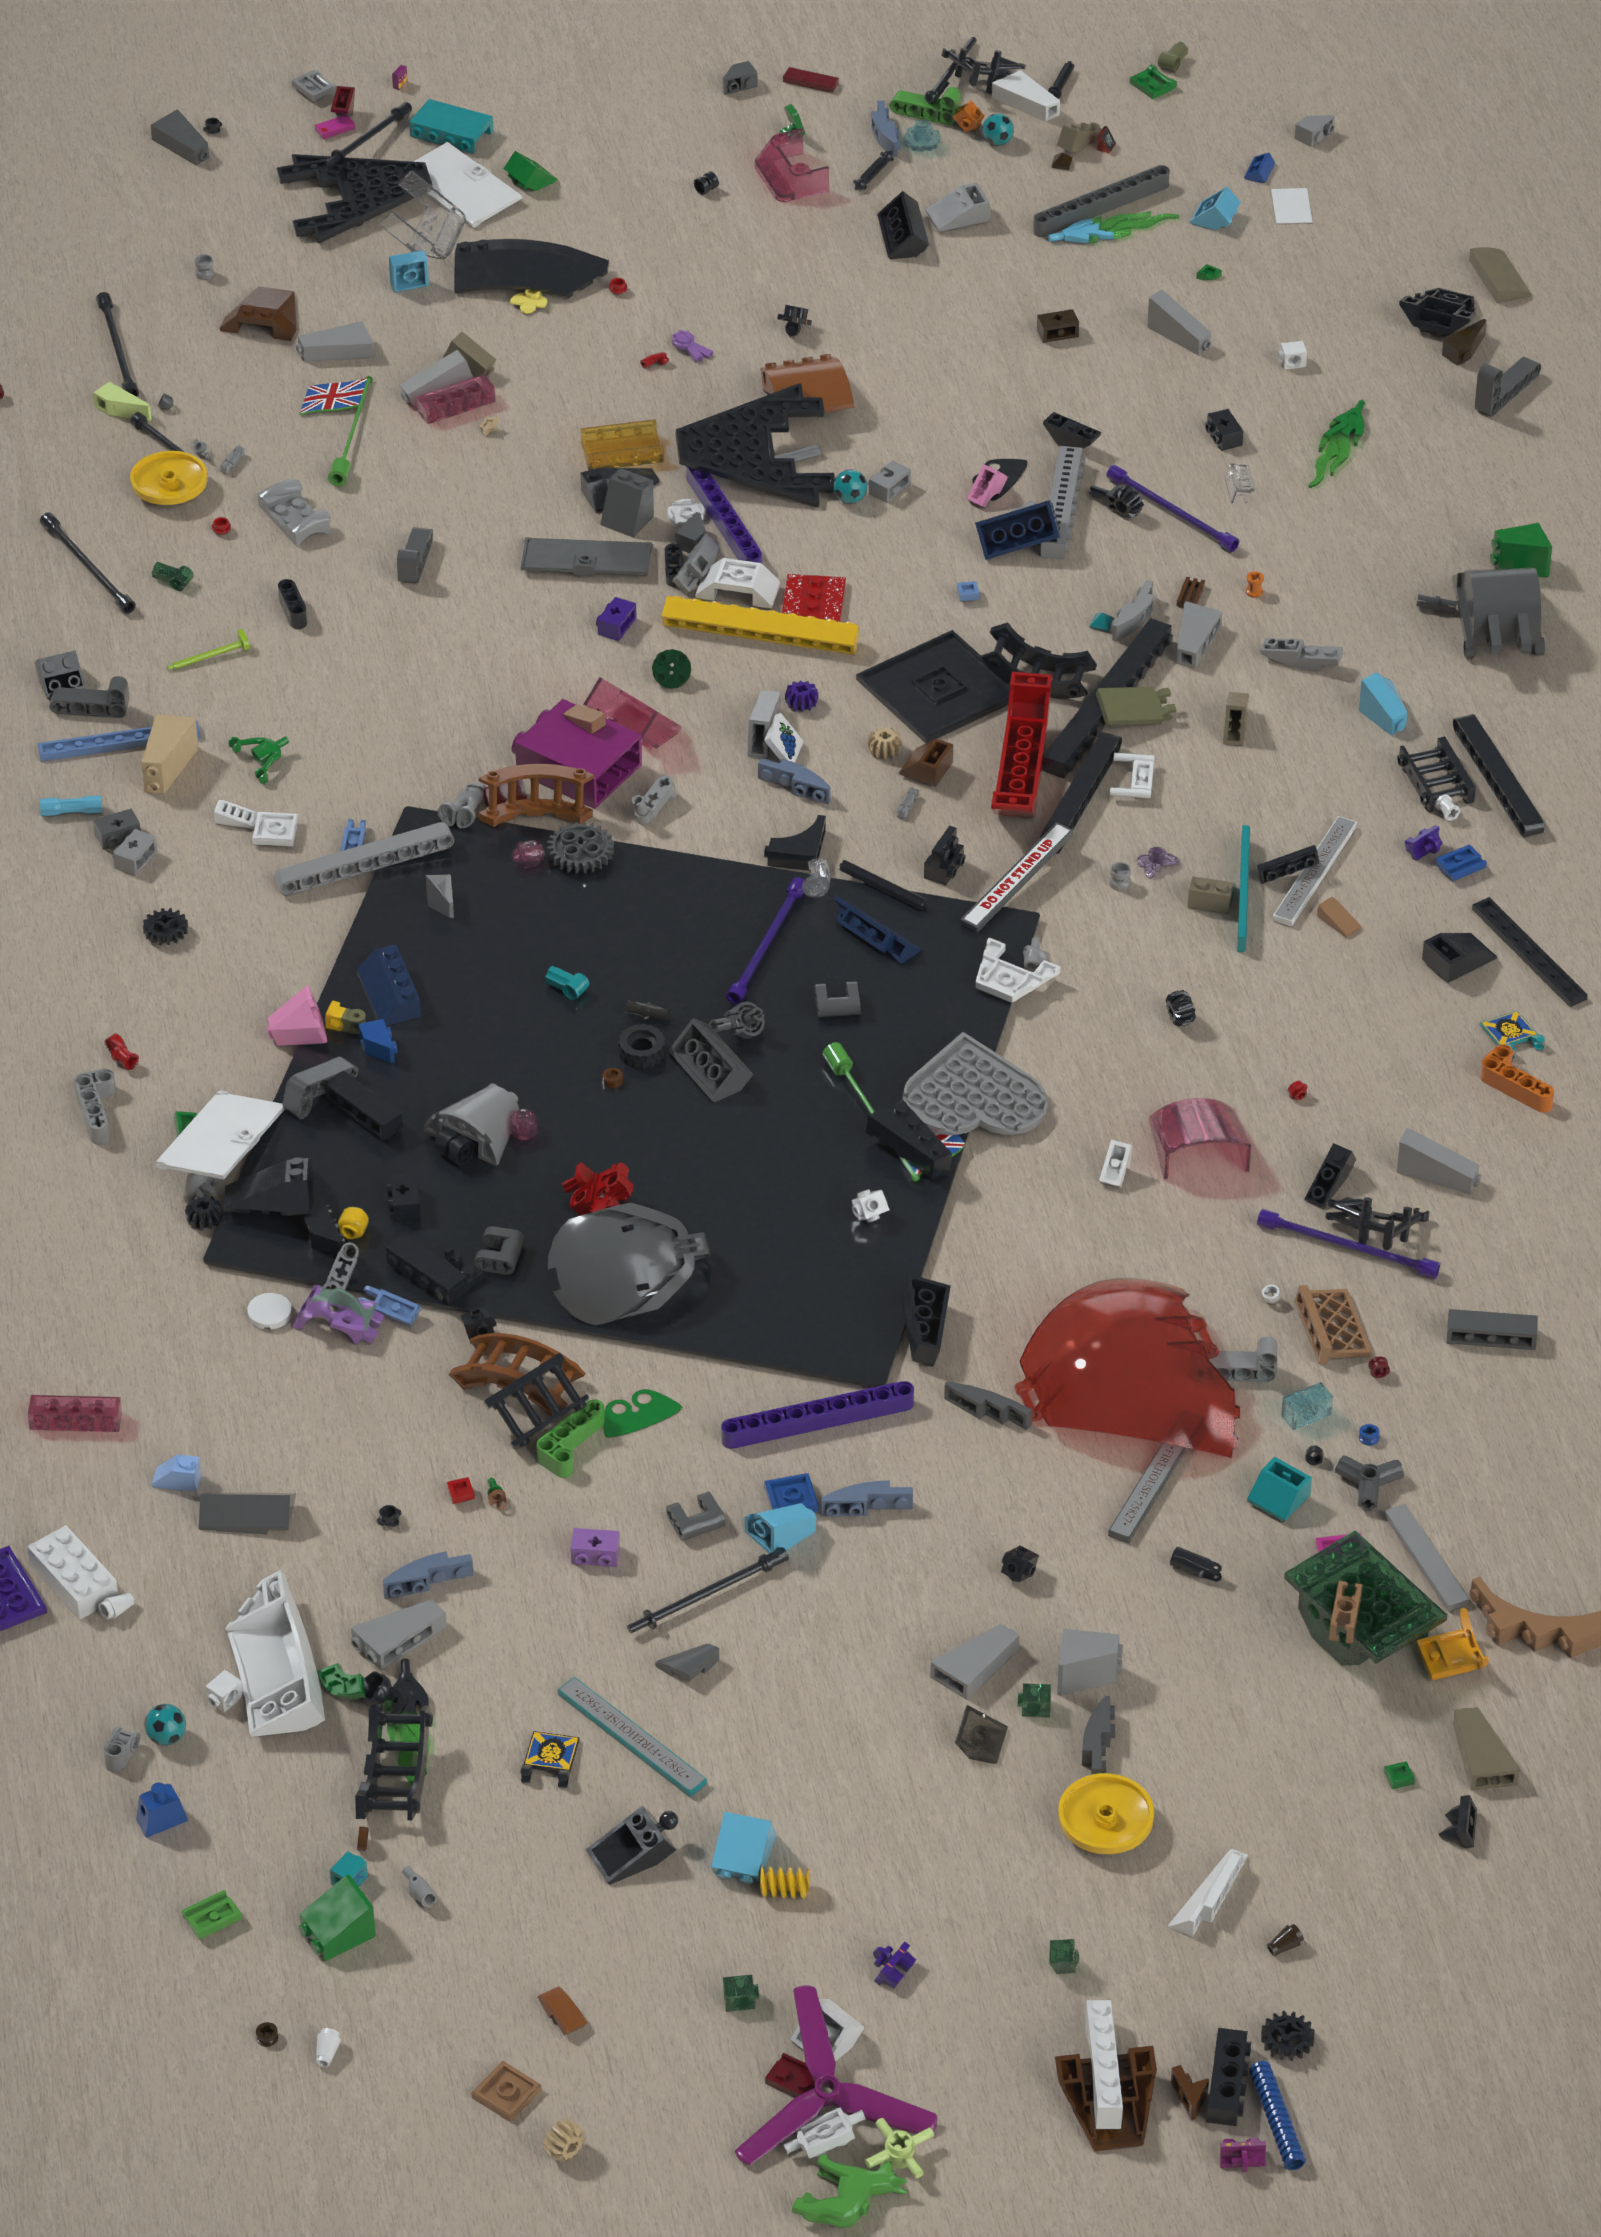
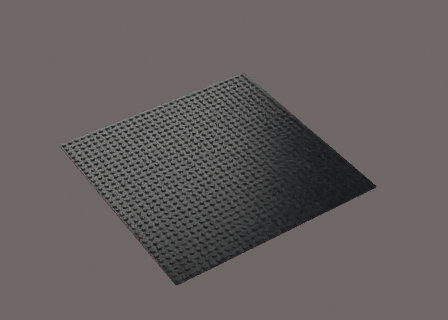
[203,806,1040,1387]

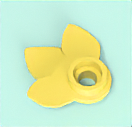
[510,290,547,314]

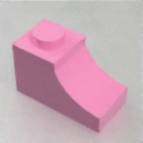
[967,464,1008,508]

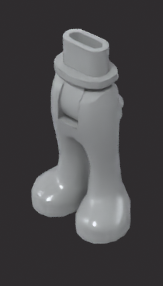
[438,783,486,828]

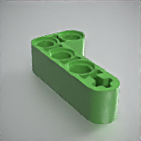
[889,87,961,125]
[537,1399,605,1478]

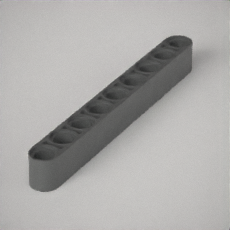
[1033,165,1170,237]

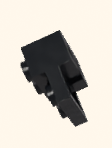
[924,825,966,885]

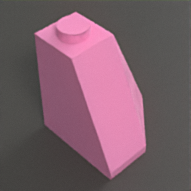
[266,986,328,1046]

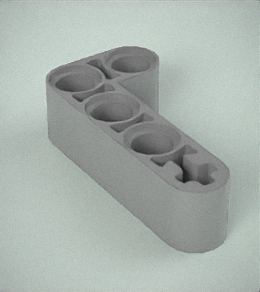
[74,1068,116,1145]
[1189,1337,1278,1382]

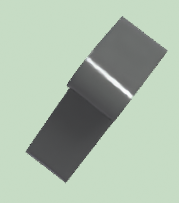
[397,527,433,583]
[49,676,130,718]
[283,1057,359,1119]

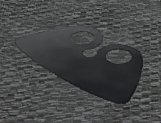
[972,459,1027,501]

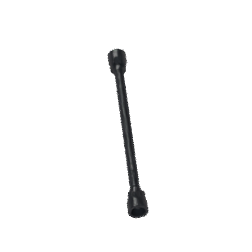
[96,292,139,397]
[40,512,136,614]

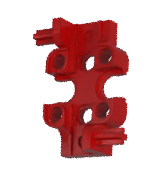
[562,1162,634,1216]

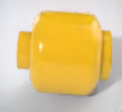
[338,1207,369,1239]

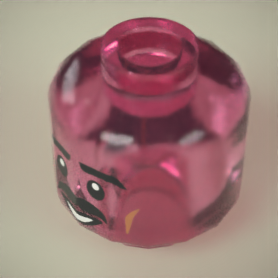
[513,840,544,868]
[510,1109,538,1140]

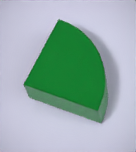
[1196,264,1222,280]

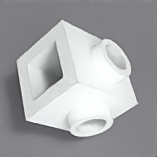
[852,1189,889,1222]

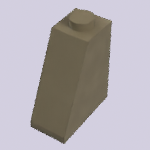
[442,332,497,380]
[1223,692,1249,745]

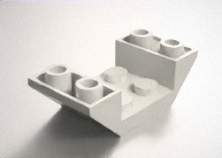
[695,558,780,609]

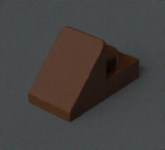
[1171,2065,1209,2120]

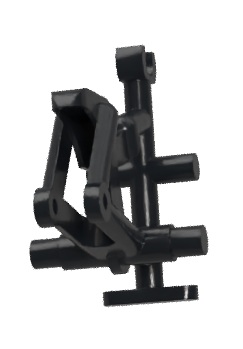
[941,48,1026,93]
[1325,1197,1430,1250]

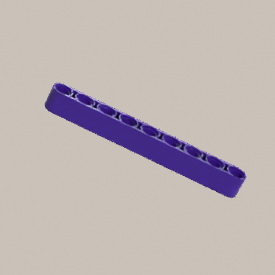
[686,467,762,563]
[721,1381,914,1449]

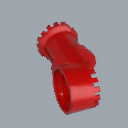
[104,1033,139,1071]

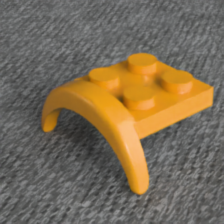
[1416,1608,1489,1681]

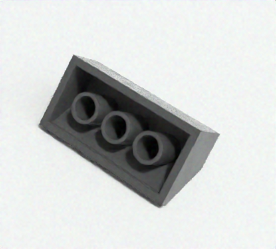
[668,1018,753,1102]

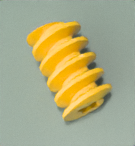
[760,1866,810,1899]

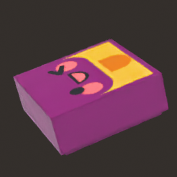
[392,65,408,90]

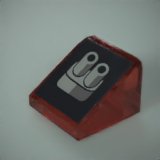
[1097,126,1116,153]

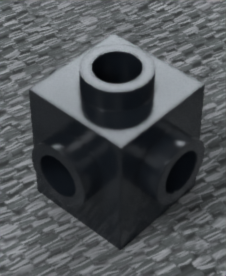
[461,1307,497,1344]
[1001,1545,1039,1582]

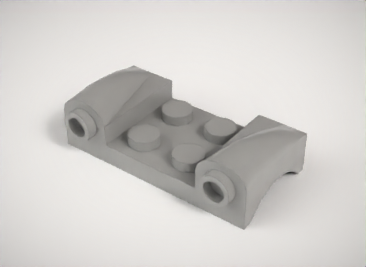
[258,478,331,547]

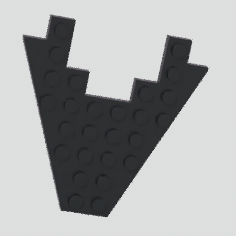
[277,154,433,244]
[675,383,835,507]

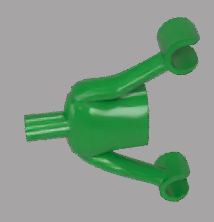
[228,736,289,784]

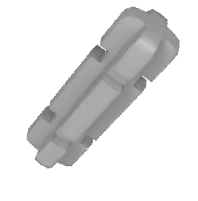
[220,445,245,474]
[897,787,919,819]

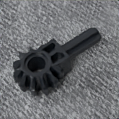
[1088,485,1144,519]

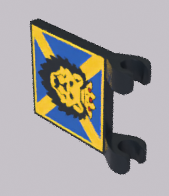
[520,1731,580,1788]

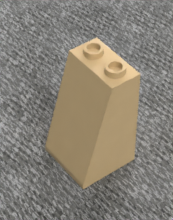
[141,714,199,794]

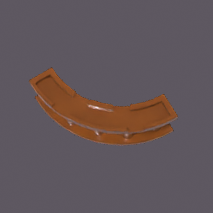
[478,764,594,827]
[449,1333,586,1416]

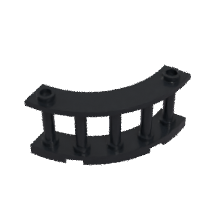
[981,622,1097,699]
[355,1704,433,1821]

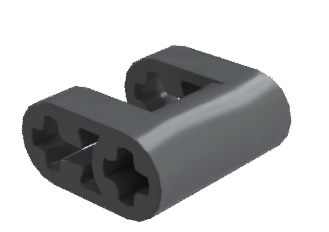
[814,981,861,1018]
[474,1227,525,1275]
[666,1491,725,1541]

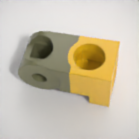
[325,1001,366,1034]

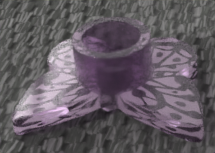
[1137,847,1181,879]

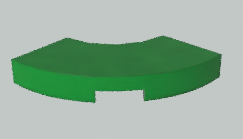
[317,1663,366,1700]

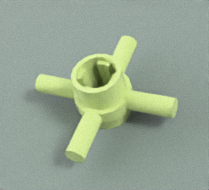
[865,2118,934,2178]

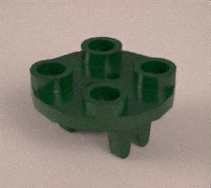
[652,649,692,689]

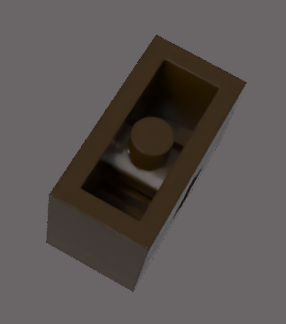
[1037,309,1079,343]

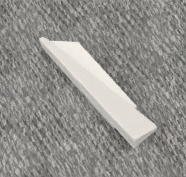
[1168,1849,1248,1937]

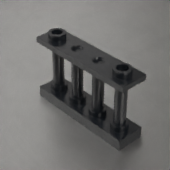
[1397,736,1476,812]
[483,1353,589,1449]

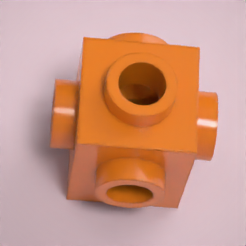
[953,100,985,133]

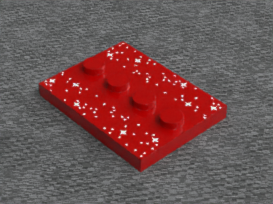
[782,574,846,622]

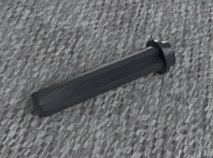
[1048,61,1075,99]

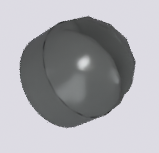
[158,393,173,410]

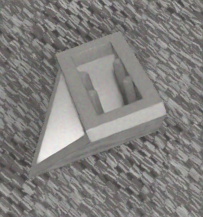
[426,875,454,918]

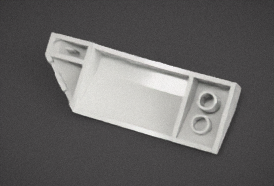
[225,1570,325,1737]

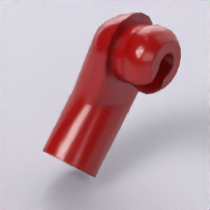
[640,352,669,369]

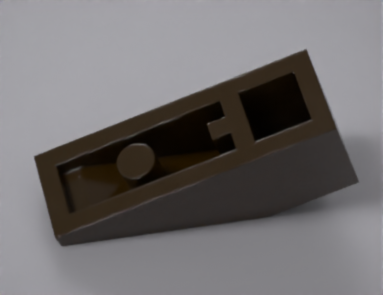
[1442,319,1487,366]

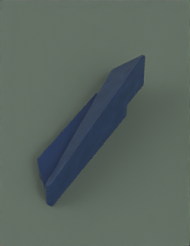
[834,896,922,963]

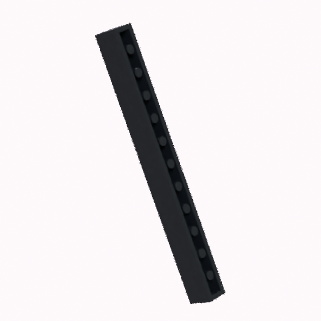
[1042,618,1173,779]

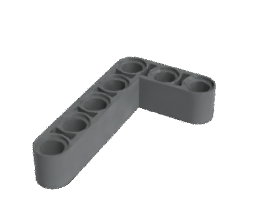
[1475,356,1541,416]

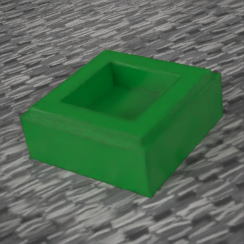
[1384,1761,1415,1789]

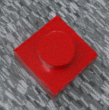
[447,1477,475,1504]

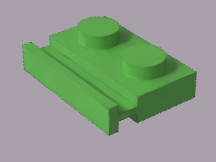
[182,1890,242,1940]

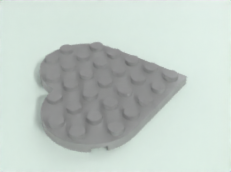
[902,1032,1048,1135]

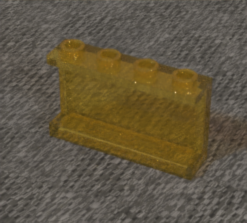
[580,419,664,470]

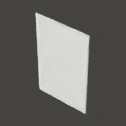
[1271,188,1313,224]

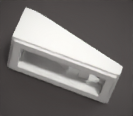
[214,800,258,829]

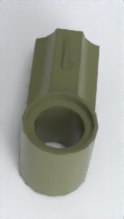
[1158,41,1188,72]

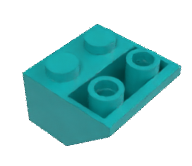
[1247,1456,1312,1522]

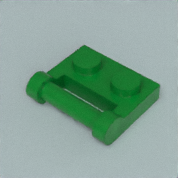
[1130,64,1177,99]

